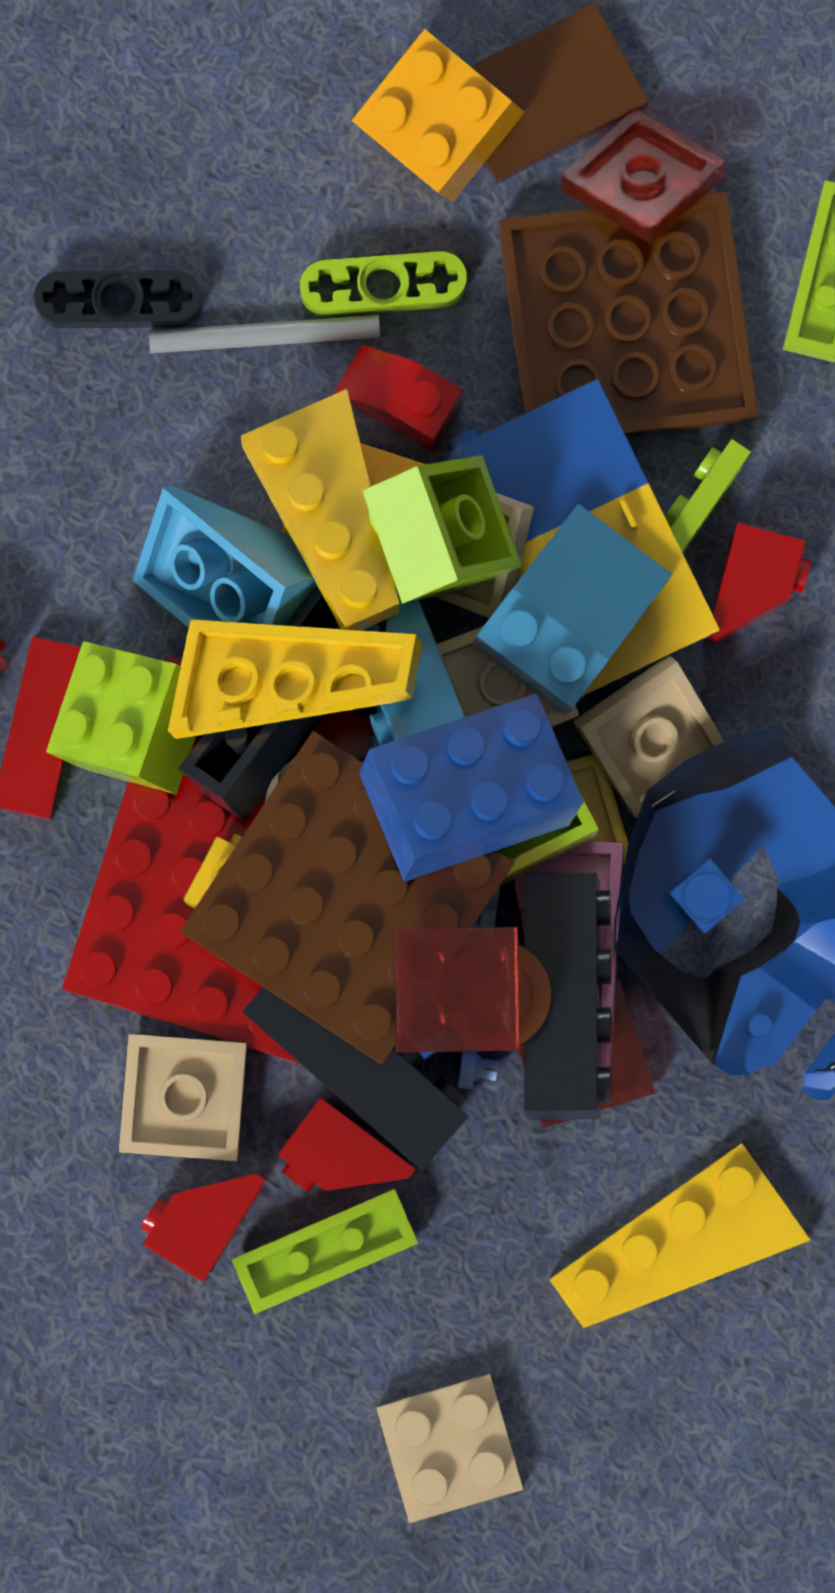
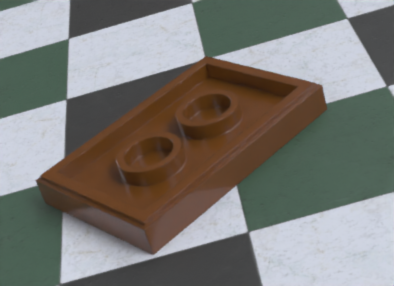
[470,2,649,185]

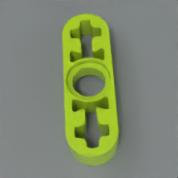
[300,251,467,317]

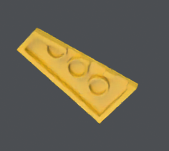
[241,389,399,631]
[168,620,423,739]
[549,1143,811,1328]

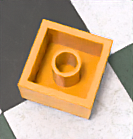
[351,29,525,203]

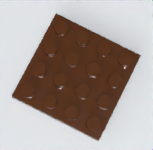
[498,191,758,437]
[180,731,515,1065]

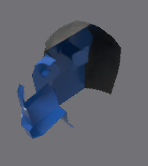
[614,724,835,1100]

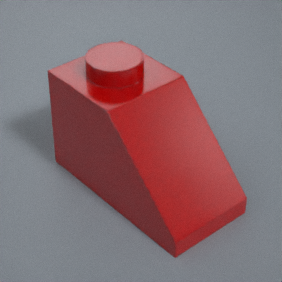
[333,344,463,452]
[703,523,811,645]
[278,1098,415,1193]
[140,1174,267,1282]

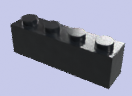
[178,586,382,822]
[524,872,612,1120]
[242,988,469,1171]

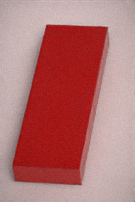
[0,637,81,821]

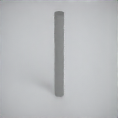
[149,315,380,354]

